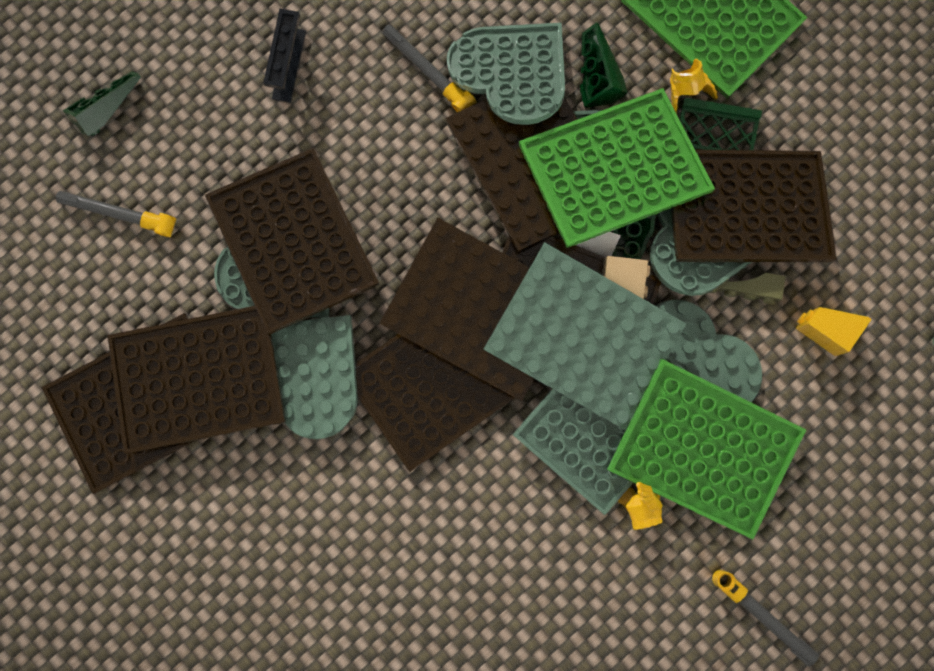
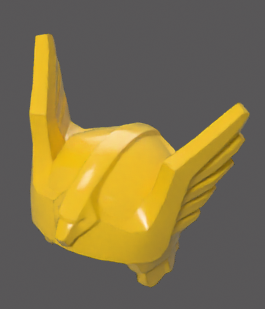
[670,59,718,114]
[618,482,663,530]

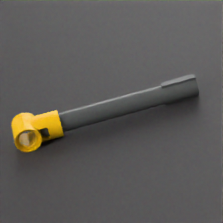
[382,24,477,112]
[56,191,177,237]
[712,570,819,667]

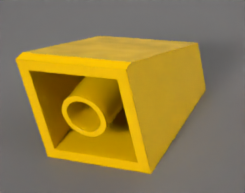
[796,307,872,356]

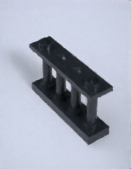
[263,8,307,103]

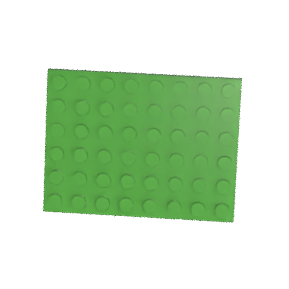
[620,0,808,99]
[519,88,715,248]
[607,359,806,539]

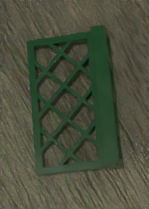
[679,98,762,150]

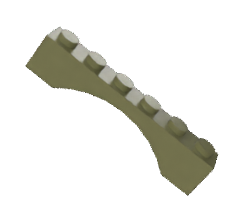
[709,273,786,305]

